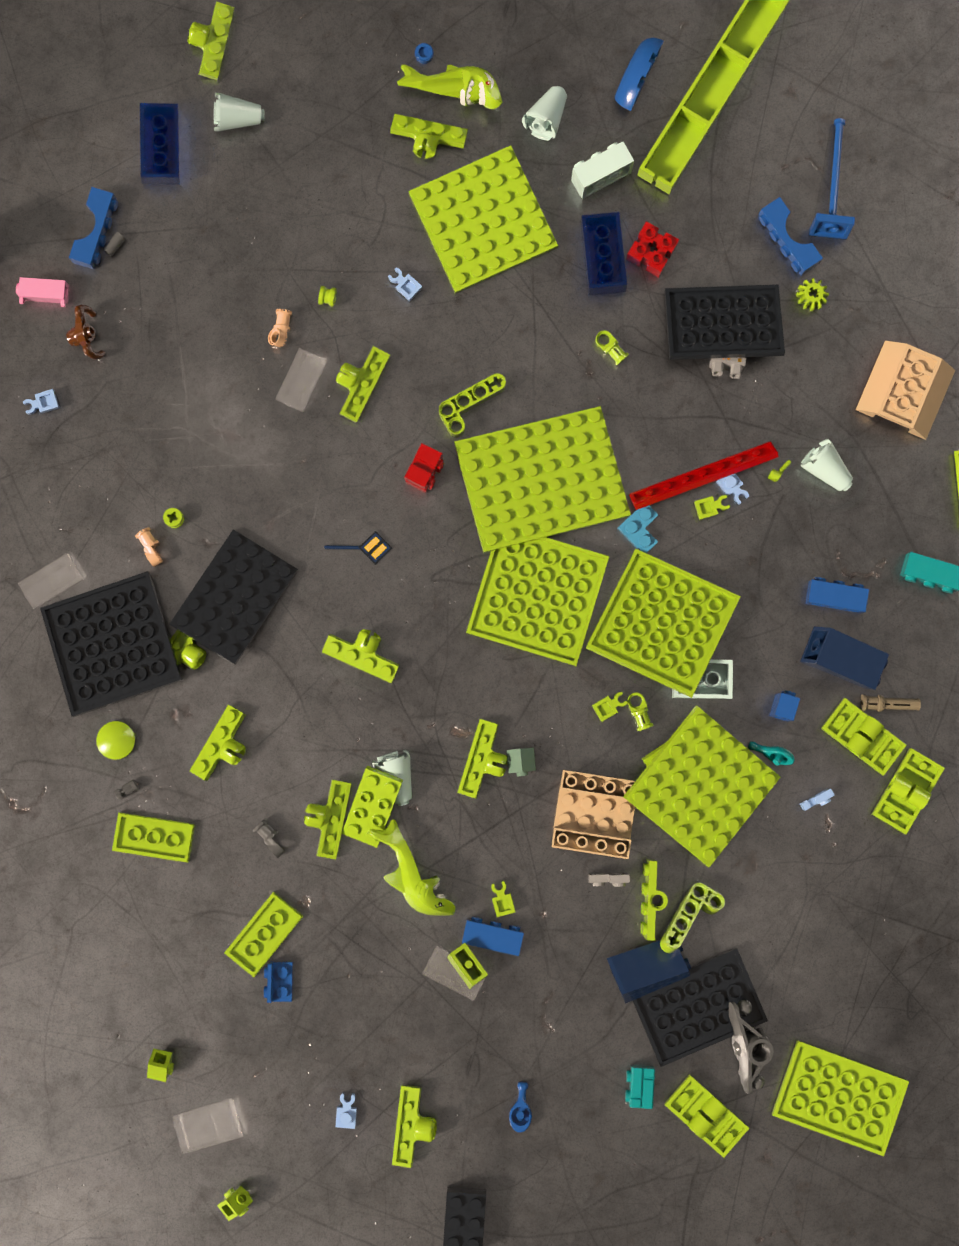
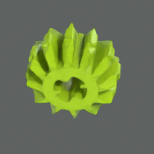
[796,278,829,311]

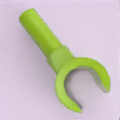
[768,460,791,482]

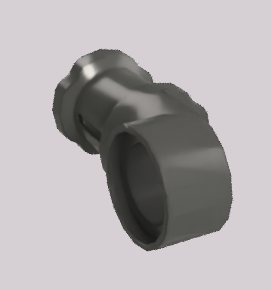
[253,818,285,858]

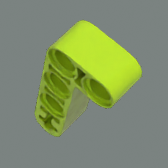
[439,373,506,437]
[660,883,725,953]

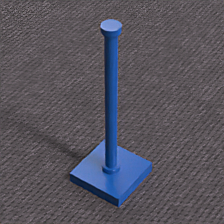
[809,118,855,239]

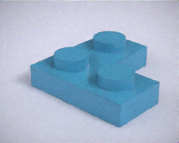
[617,506,658,553]

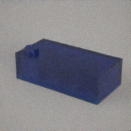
[140,103,180,185]
[581,212,627,296]

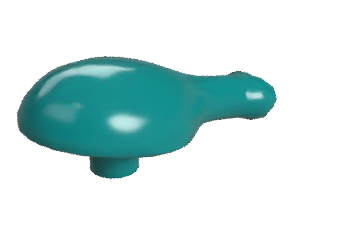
[748,741,795,765]

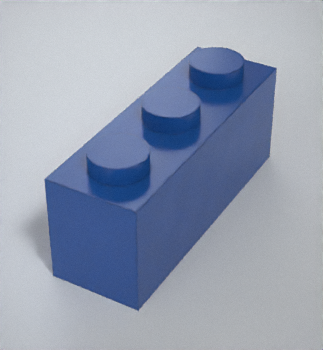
[805,577,869,613]
[462,917,524,956]

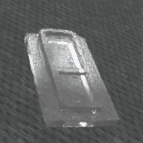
[275,348,327,412]
[18,553,83,609]
[422,946,488,1001]

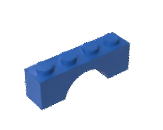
[69,187,118,269]
[758,197,823,276]

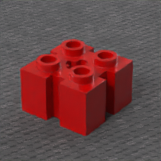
[626,221,679,278]
[404,443,445,493]

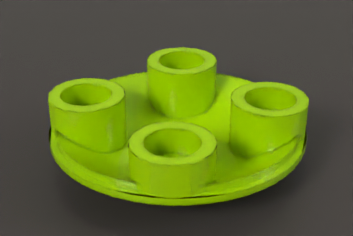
[96,721,135,760]

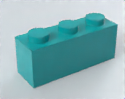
[900,552,959,594]

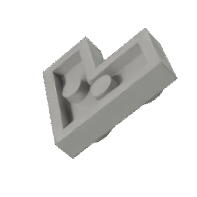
[588,872,630,887]

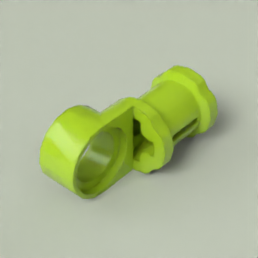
[595,330,629,365]
[627,692,654,731]

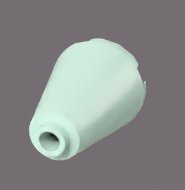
[522,86,567,140]
[214,92,265,132]
[801,439,853,491]
[372,750,412,806]

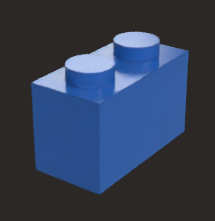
[769,690,800,722]

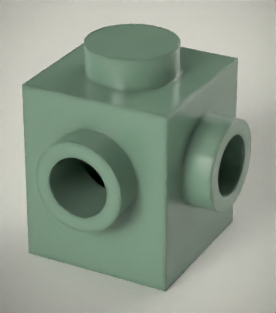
[507,748,536,776]

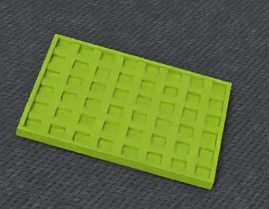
[454,406,631,553]

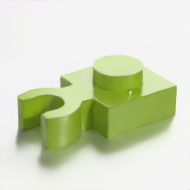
[694,495,730,520]
[592,692,628,722]
[491,881,515,917]

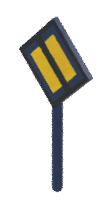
[324,531,392,565]

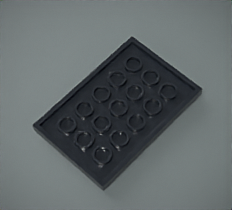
[665,284,785,360]
[170,529,298,665]
[633,948,768,1067]

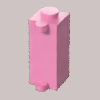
[16,277,69,307]

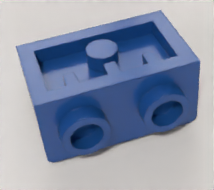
[264,961,293,1003]

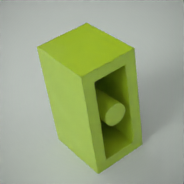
[447,943,488,989]

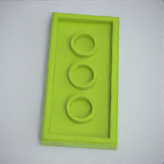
[112,812,195,863]
[224,892,303,977]

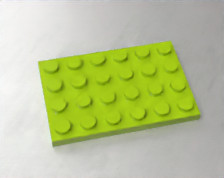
[772,1040,909,1156]

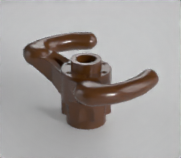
[66,304,105,360]

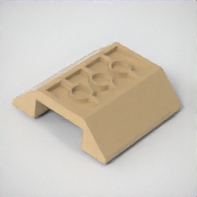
[856,341,955,440]
[551,770,635,859]

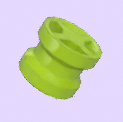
[318,286,337,307]
[163,508,184,529]

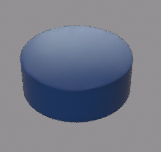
[415,43,434,64]

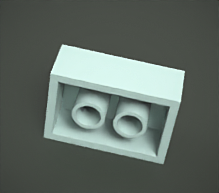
[571,142,634,199]
[672,659,733,699]

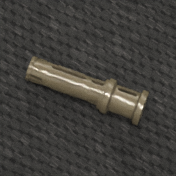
[860,694,921,712]

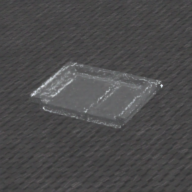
[172,1098,243,1154]

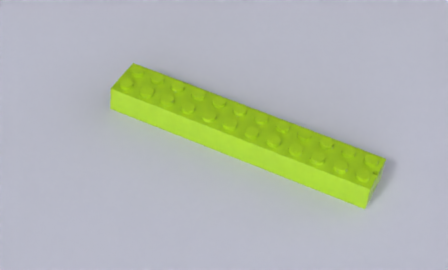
[637,0,789,195]

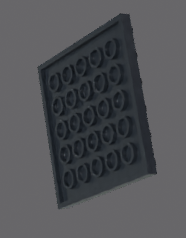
[40,571,182,717]

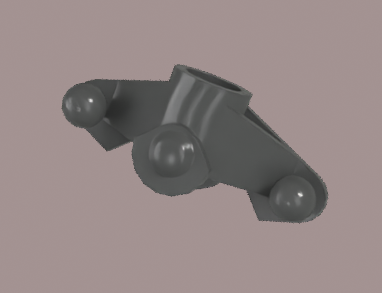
[729,1000,774,1094]

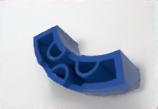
[615,38,664,111]

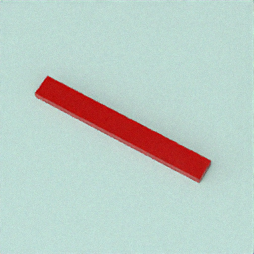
[629,441,779,510]

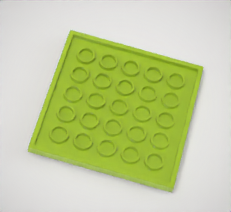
[408,145,558,294]
[466,537,609,666]
[586,549,741,698]
[623,706,781,867]

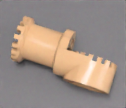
[268,309,292,347]
[135,527,163,567]

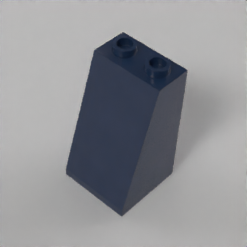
[800,626,889,690]
[607,937,692,1004]

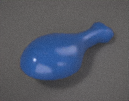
[509,1082,532,1133]

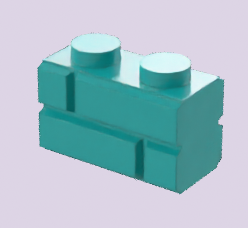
[625,1065,655,1109]

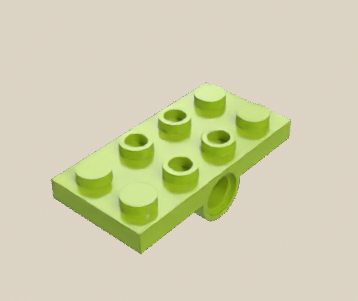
[821,698,907,776]
[871,748,945,835]
[341,765,403,848]
[640,859,668,940]
[664,1074,749,1158]

